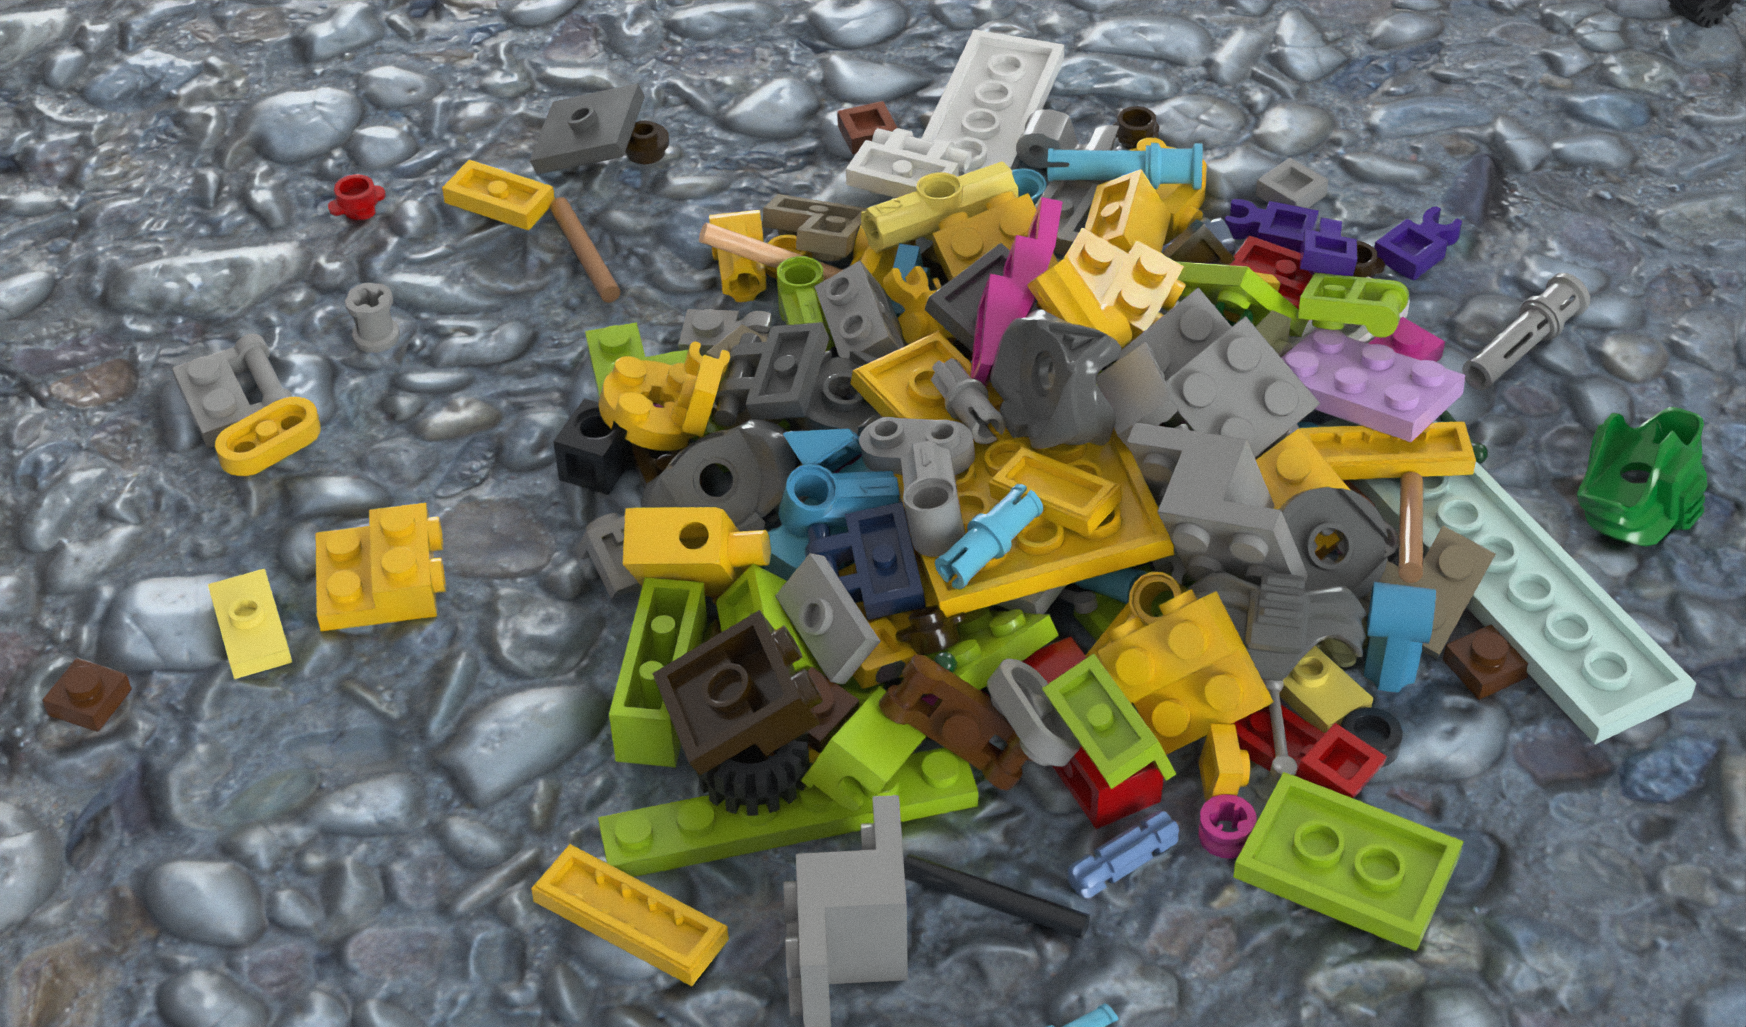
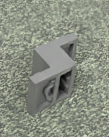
[1112,288,1320,458]
[1127,422,1308,586]
[784,795,908,1027]

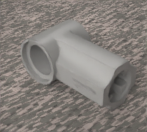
[901,440,965,557]

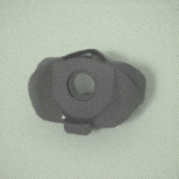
[990,309,1121,449]
[641,419,801,531]
[1186,571,1366,681]

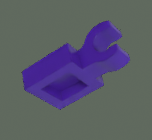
[1300,217,1357,276]

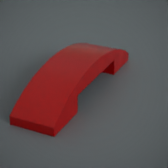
[1231,705,1387,799]

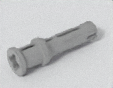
[1462,273,1590,391]

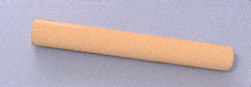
[699,222,843,281]

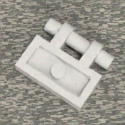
[846,128,971,198]

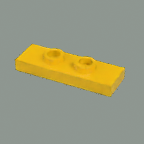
[1300,421,1476,480]
[531,844,729,987]

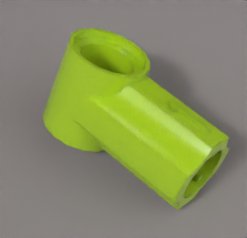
[777,256,836,352]

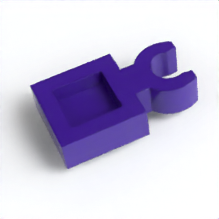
[1225,199,1319,253]
[1374,206,1462,281]

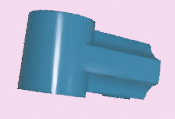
[779,464,900,537]
[1363,582,1436,692]

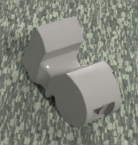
[1016,110,1119,169]

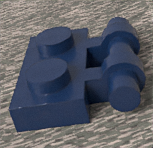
[805,502,926,620]

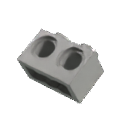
[814,261,907,359]

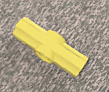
[861,161,1018,253]

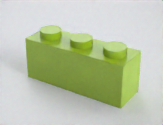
[609,577,708,767]

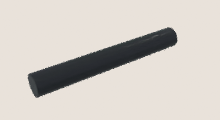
[904,854,1090,939]

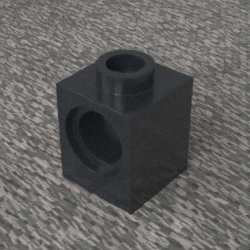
[553,398,633,495]

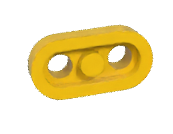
[215,397,321,476]

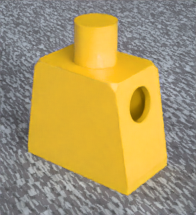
[623,507,771,596]

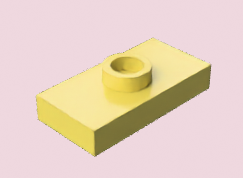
[208,568,293,679]
[1279,645,1373,733]

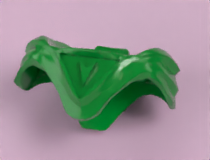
[1577,407,1708,547]

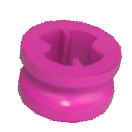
[1198,794,1257,858]

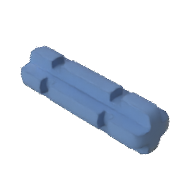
[1067,810,1180,898]

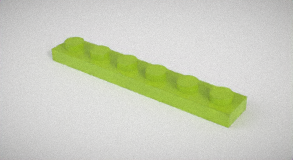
[598,747,978,877]

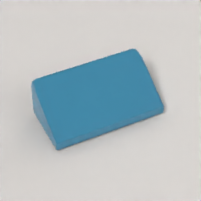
[783,429,861,473]

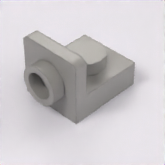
[577,513,642,599]

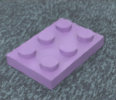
[1281,328,1465,442]

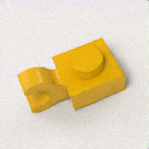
[883,266,957,345]
[677,341,730,437]

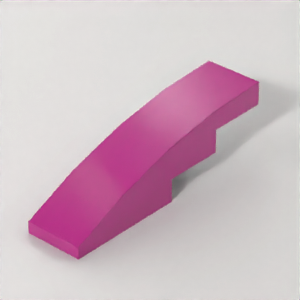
[970,197,1063,387]

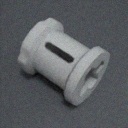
[345,283,400,353]

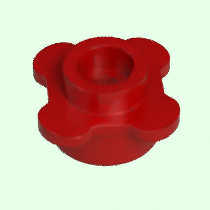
[328,174,386,220]

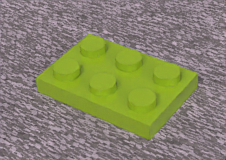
[1233,772,1464,951]

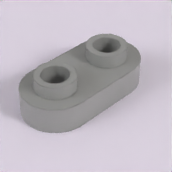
[859,417,975,475]
[987,659,1081,766]

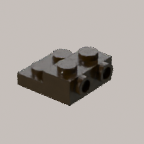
[652,610,823,775]

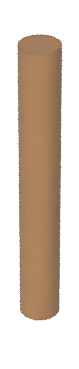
[550,197,621,303]
[1398,472,1423,583]

